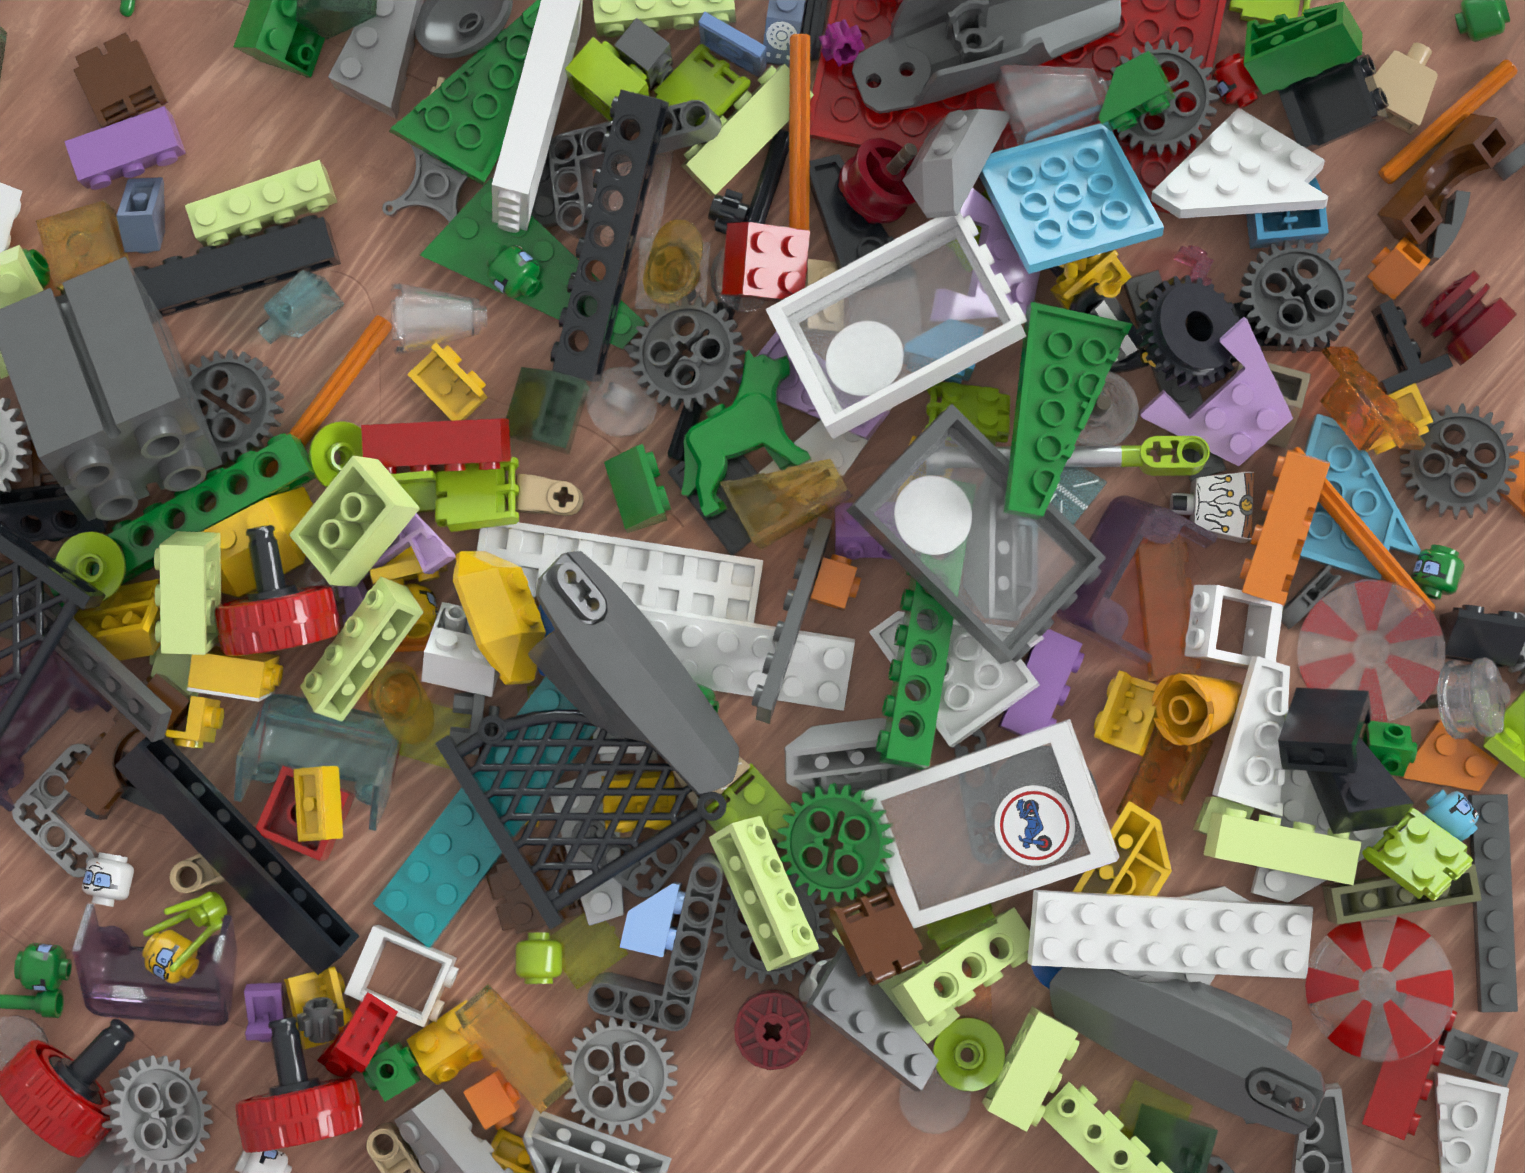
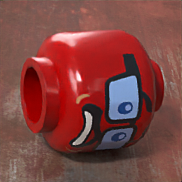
[1212,53,1260,109]

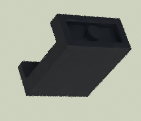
[1278,52,1389,152]
[1278,688,1372,773]

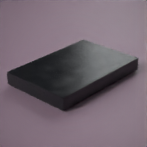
[668,455,788,556]

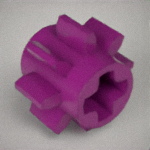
[819,19,865,66]

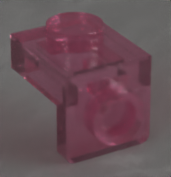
[1174,245,1214,286]

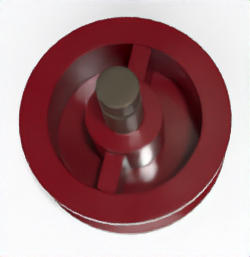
[838,138,918,224]

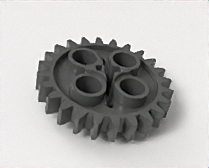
[1103,39,1219,157]
[1238,239,1357,353]
[629,296,746,412]
[189,349,284,465]
[1400,403,1519,520]
[713,873,830,985]

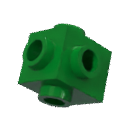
[1361,721,1417,777]
[363,1041,421,1102]

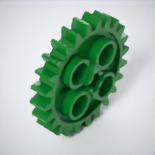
[777,783,895,902]

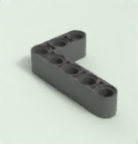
[548,100,721,240]
[587,853,724,1031]

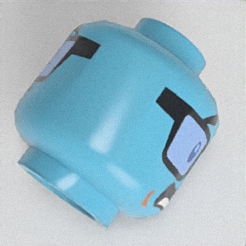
[1424,789,1478,842]

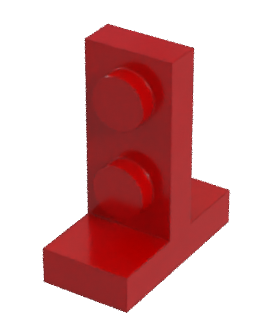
[317,992,398,1078]

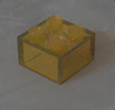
[36,200,130,292]

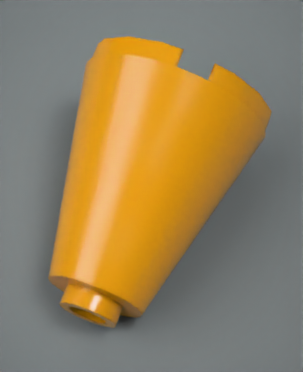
[1152,673,1243,746]

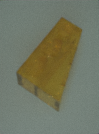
[720,459,854,550]
[455,984,574,1114]

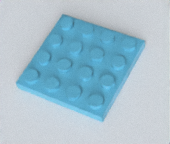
[979,123,1164,274]

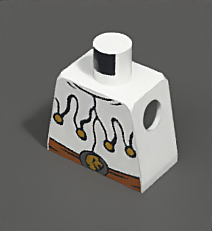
[1170,472,1254,543]

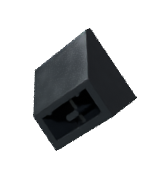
[1434,605,1525,668]

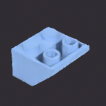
[620,882,686,957]

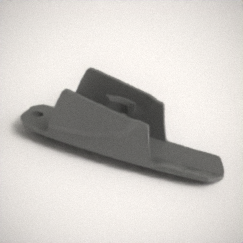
[852,0,1121,114]
[528,551,739,794]
[1050,967,1326,1135]

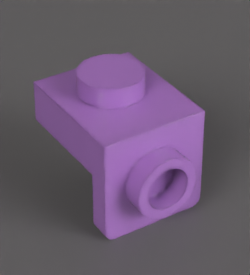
[244,982,287,1042]

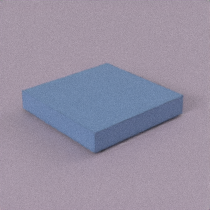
[698,12,767,77]

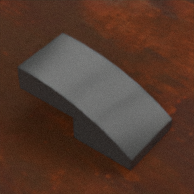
[1426,190,1471,266]
[1439,1028,1519,1087]

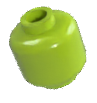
[516,932,562,984]

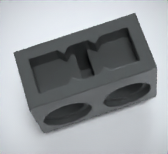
[614,18,673,91]

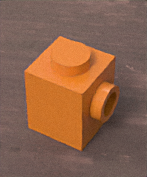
[1367,236,1430,300]
[810,554,862,611]
[463,1070,521,1130]

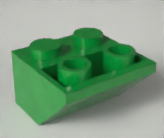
[233,0,334,78]
[1098,51,1176,133]
[604,444,672,533]

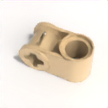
[515,474,584,516]
[169,853,226,893]
[366,1123,425,1173]

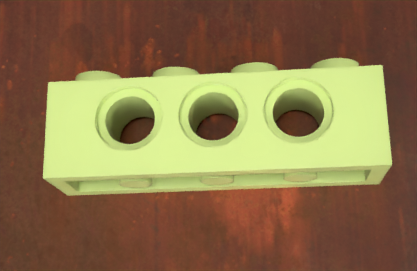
[891,907,1030,1027]

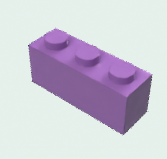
[64,106,186,190]
[998,629,1085,736]

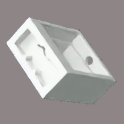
[1184,585,1283,669]
[344,924,459,1027]

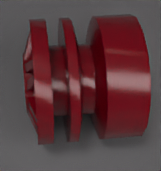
[1418,270,1517,366]
[734,988,811,1070]

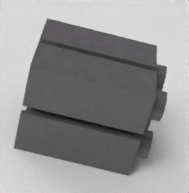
[0,257,223,521]

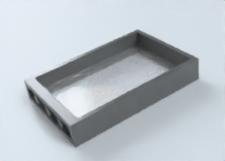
[846,404,1106,664]

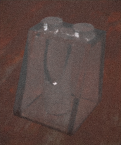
[994,64,1108,146]

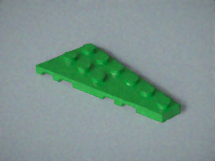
[389,0,583,185]
[420,178,646,350]
[1004,302,1132,520]

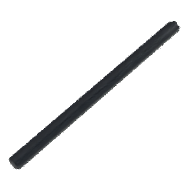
[667,129,789,462]

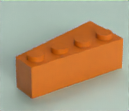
[1239,450,1330,605]

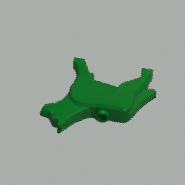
[681,350,812,518]

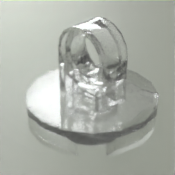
[586,366,657,438]

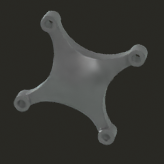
[382,142,469,223]

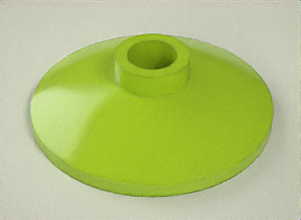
[309,421,363,488]
[55,532,126,601]
[933,1018,1005,1092]

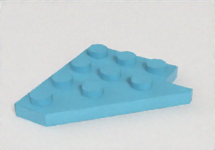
[1300,414,1421,580]

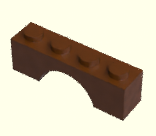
[1377,113,1515,245]
[63,673,191,815]

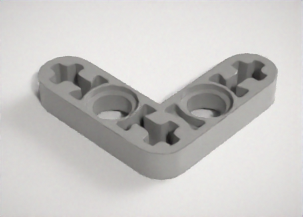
[12,744,99,878]

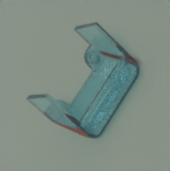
[234,694,403,831]

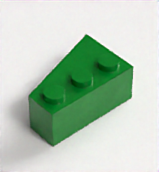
[1244,1,1363,95]

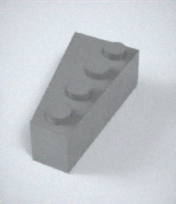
[328,0,425,119]
[1291,1083,1352,1173]
[394,1089,514,1173]

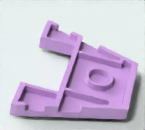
[930,188,1040,322]
[1140,317,1293,466]
[338,513,456,625]

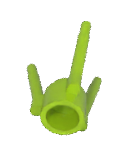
[143,891,228,972]

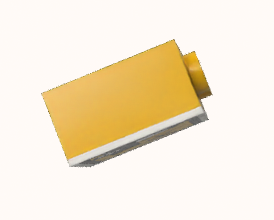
[187,646,283,702]

